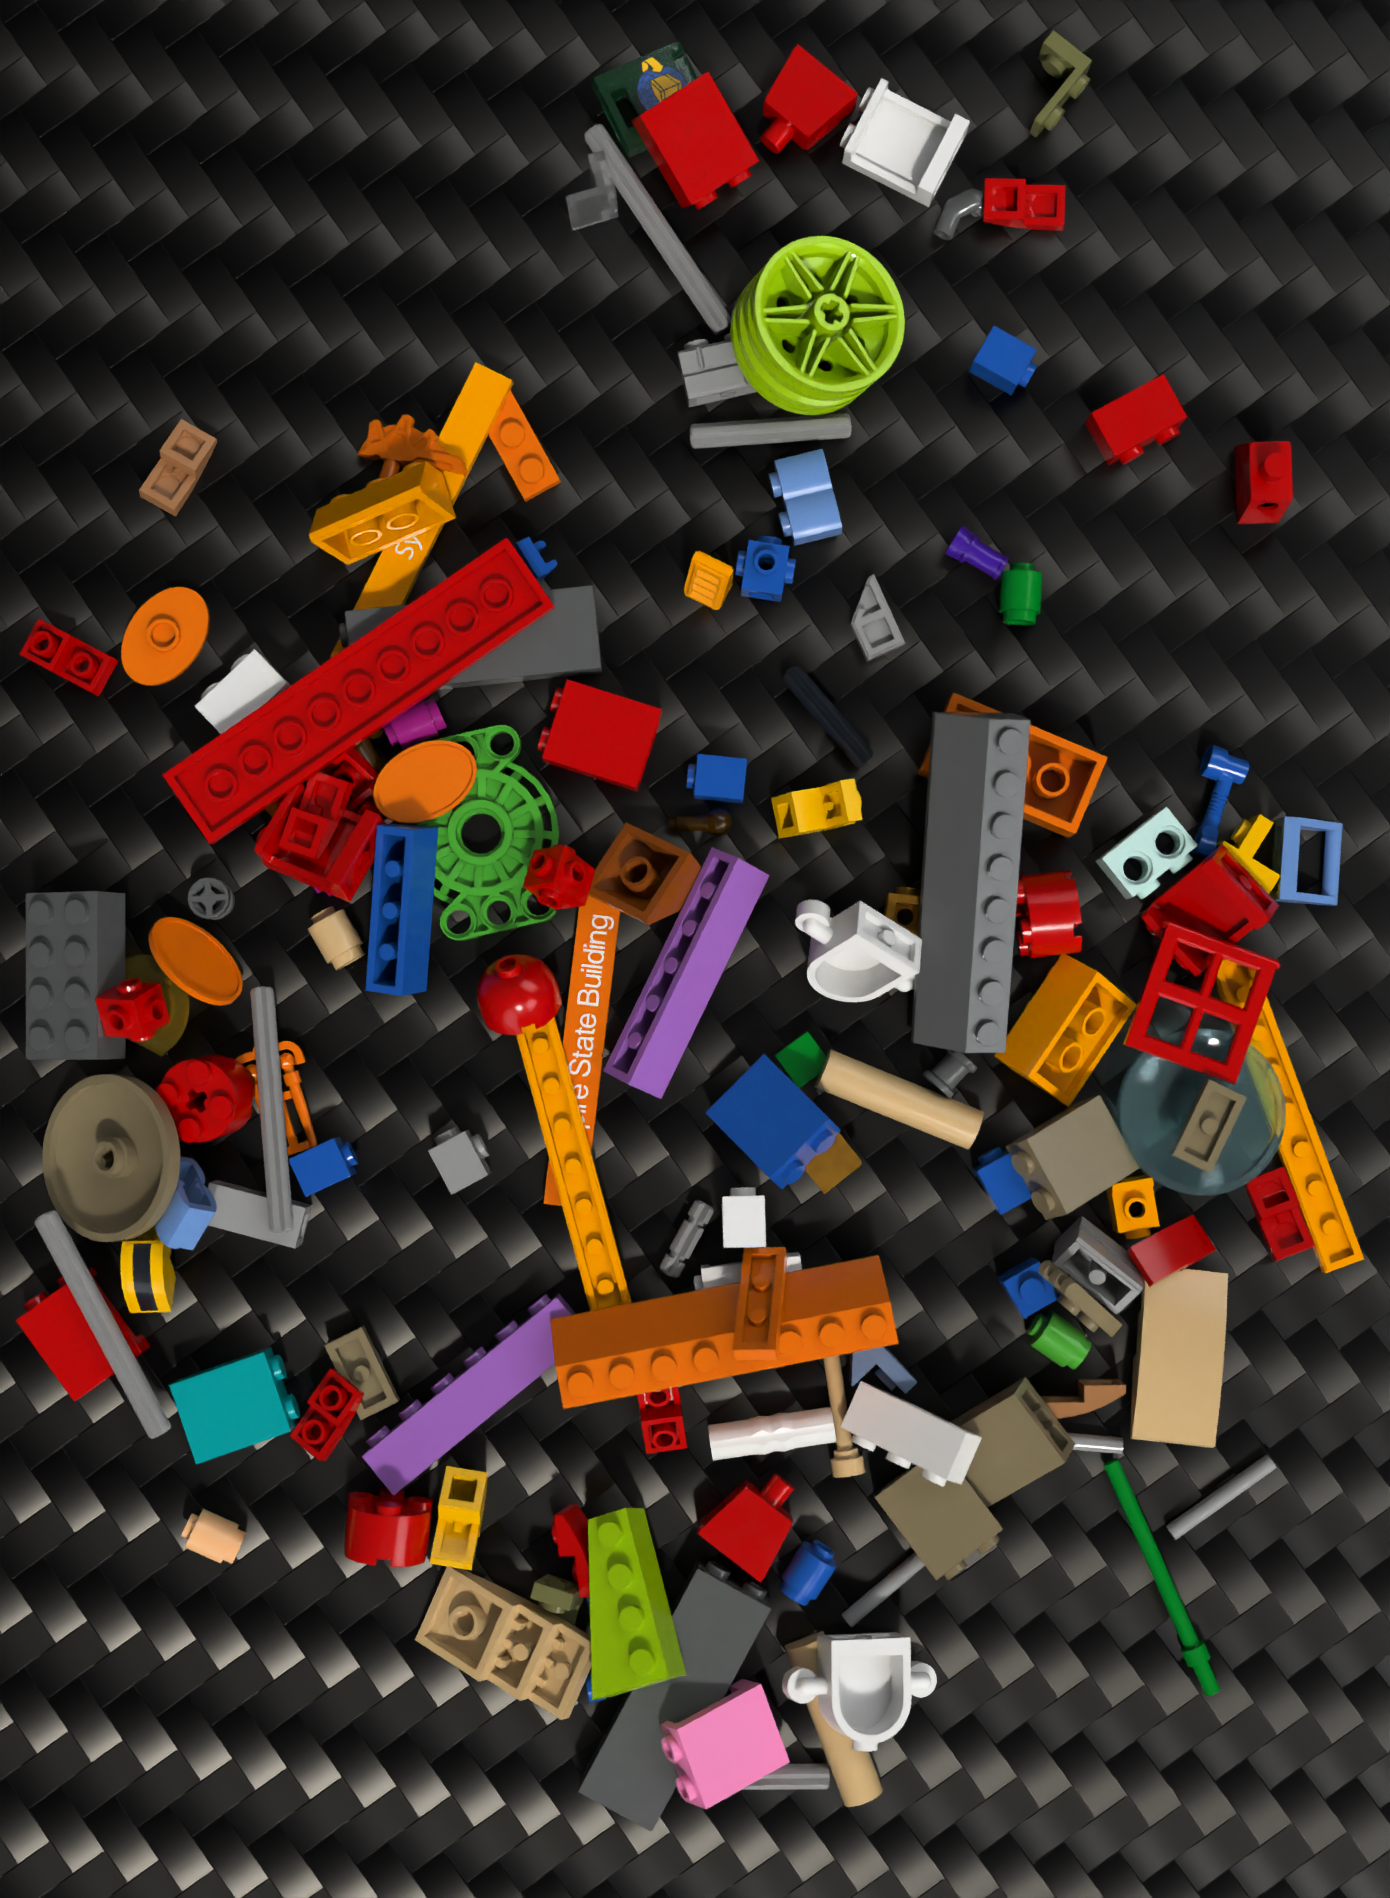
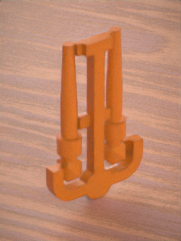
[235,1041,318,1156]

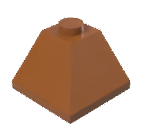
[588,823,702,925]

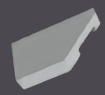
[850,574,905,662]

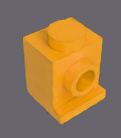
[1106,1175,1160,1239]

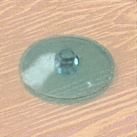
[1117,1029,1286,1196]

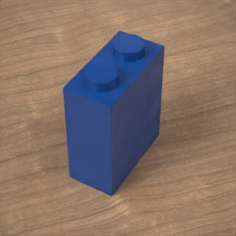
[706,1054,841,1189]

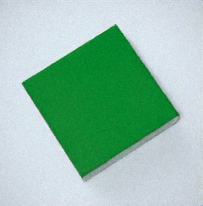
[774,1031,827,1088]

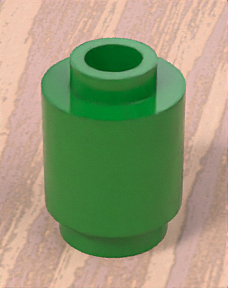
[999,563,1042,625]

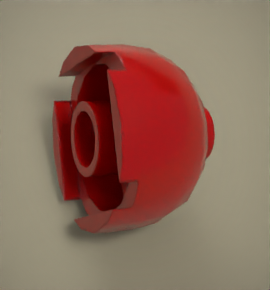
[477,954,562,1035]

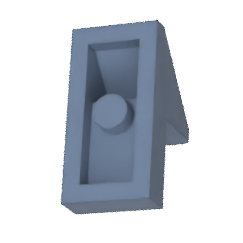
[849,1346,917,1394]

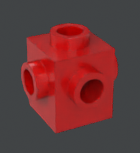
[523,844,595,910]
[95,978,170,1042]

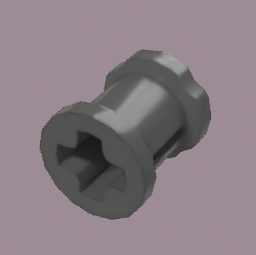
[923,1050,978,1099]

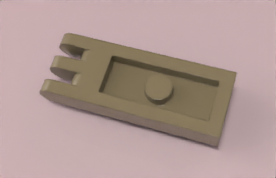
[1038,1260,1122,1337]

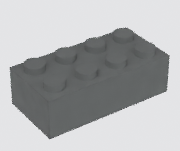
[26,891,126,1060]

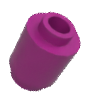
[383,697,446,751]

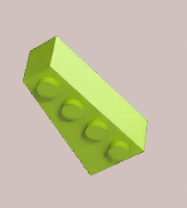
[588,1508,687,1700]

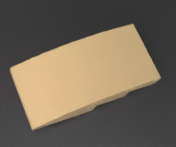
[1130,1269,1228,1448]
[415,1567,591,1720]

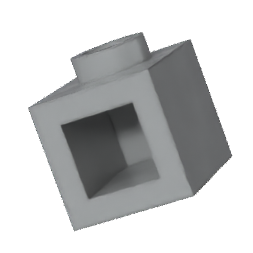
[428,1127,492,1195]

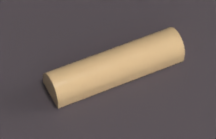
[814,1049,984,1150]
[785,1631,883,1807]

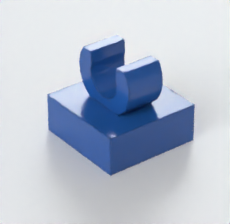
[513,537,558,584]

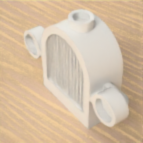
[795,900,922,1002]
[782,1632,937,1751]

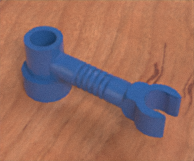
[1190,744,1249,858]

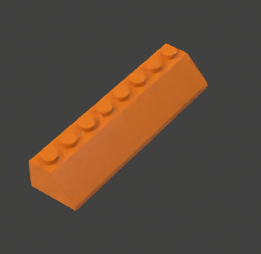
[550,1255,899,1409]

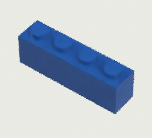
[365,823,438,996]

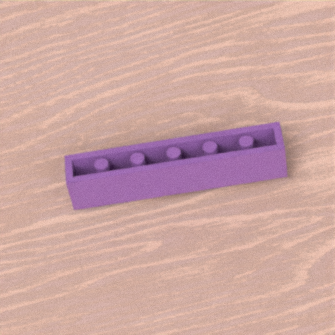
[603,847,770,1099]
[362,1293,576,1496]

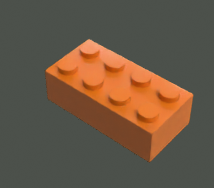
[917,692,1108,838]

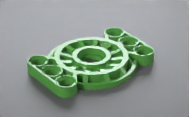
[417,725,559,941]

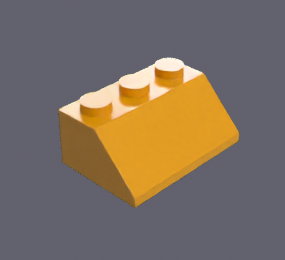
[309,461,456,565]
[994,954,1136,1107]

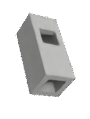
[207,1180,312,1248]

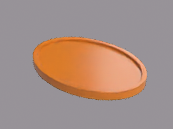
[121,587,210,686]
[373,740,477,824]
[149,917,243,1006]

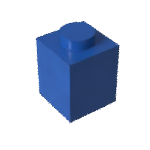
[969,326,1037,396]
[686,754,747,804]
[288,1136,358,1197]
[972,1147,1032,1215]
[997,1257,1059,1319]

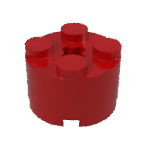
[1016,870,1082,958]
[155,1054,255,1143]
[344,1488,433,1567]

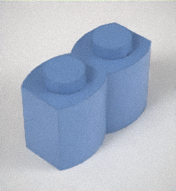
[768,449,842,546]
[155,1156,217,1250]

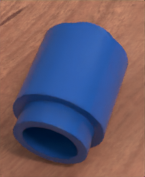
[779,1540,837,1606]

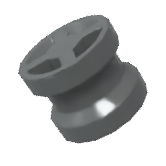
[188,877,235,920]

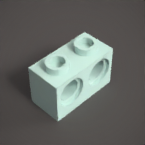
[1096,807,1198,900]

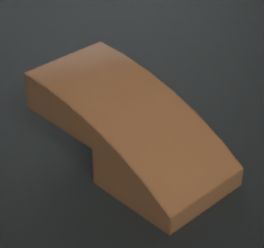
[139,419,217,517]
[1040,1379,1126,1419]

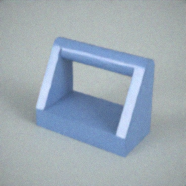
[1270,816,1343,906]

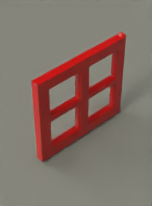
[1123,920,1280,1085]

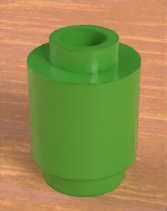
[1027,1310,1092,1370]

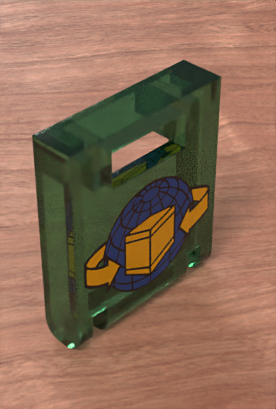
[592,42,698,158]

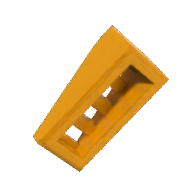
[684,551,734,610]

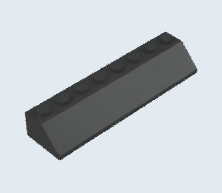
[911,712,1030,1053]

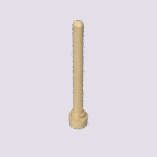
[823,1355,866,1478]

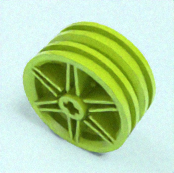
[730,236,905,415]

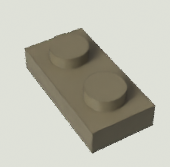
[1170,1079,1247,1173]
[324,1325,400,1420]

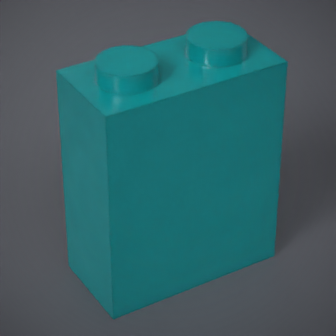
[169,1347,300,1465]

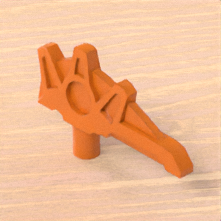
[358,414,468,479]

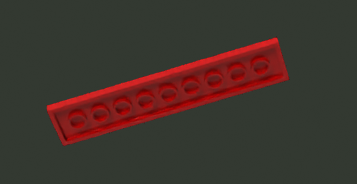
[162,537,555,845]

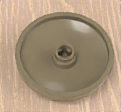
[42,1074,180,1242]

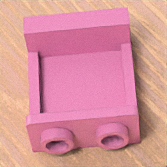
[660,1679,790,1809]

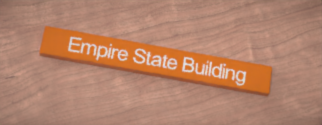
[543,896,621,1206]

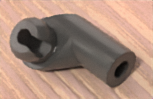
[933,188,984,240]

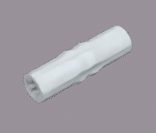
[708,1407,836,1461]

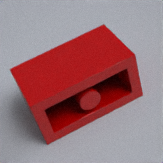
[1085,374,1187,465]

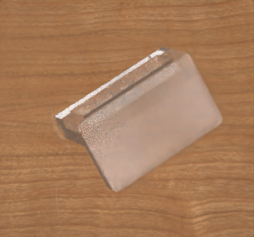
[565,150,619,230]

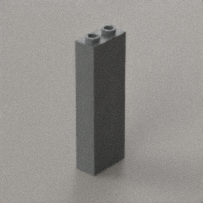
[340,585,602,690]
[578,1560,771,1832]

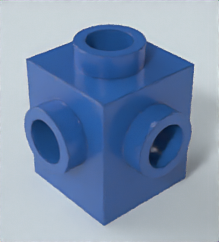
[735,536,796,602]

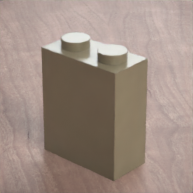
[1006,1095,1139,1220]
[950,1377,1076,1507]
[874,1464,1003,1580]

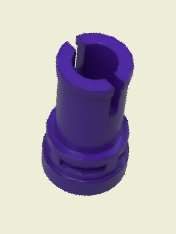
[945,525,1009,580]

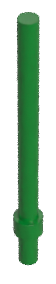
[1103,1458,1220,1696]

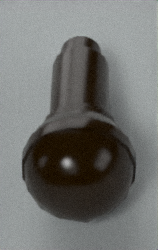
[669,808,732,837]

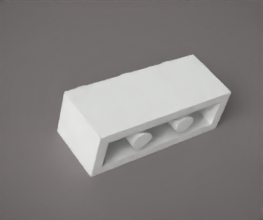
[840,1381,982,1487]

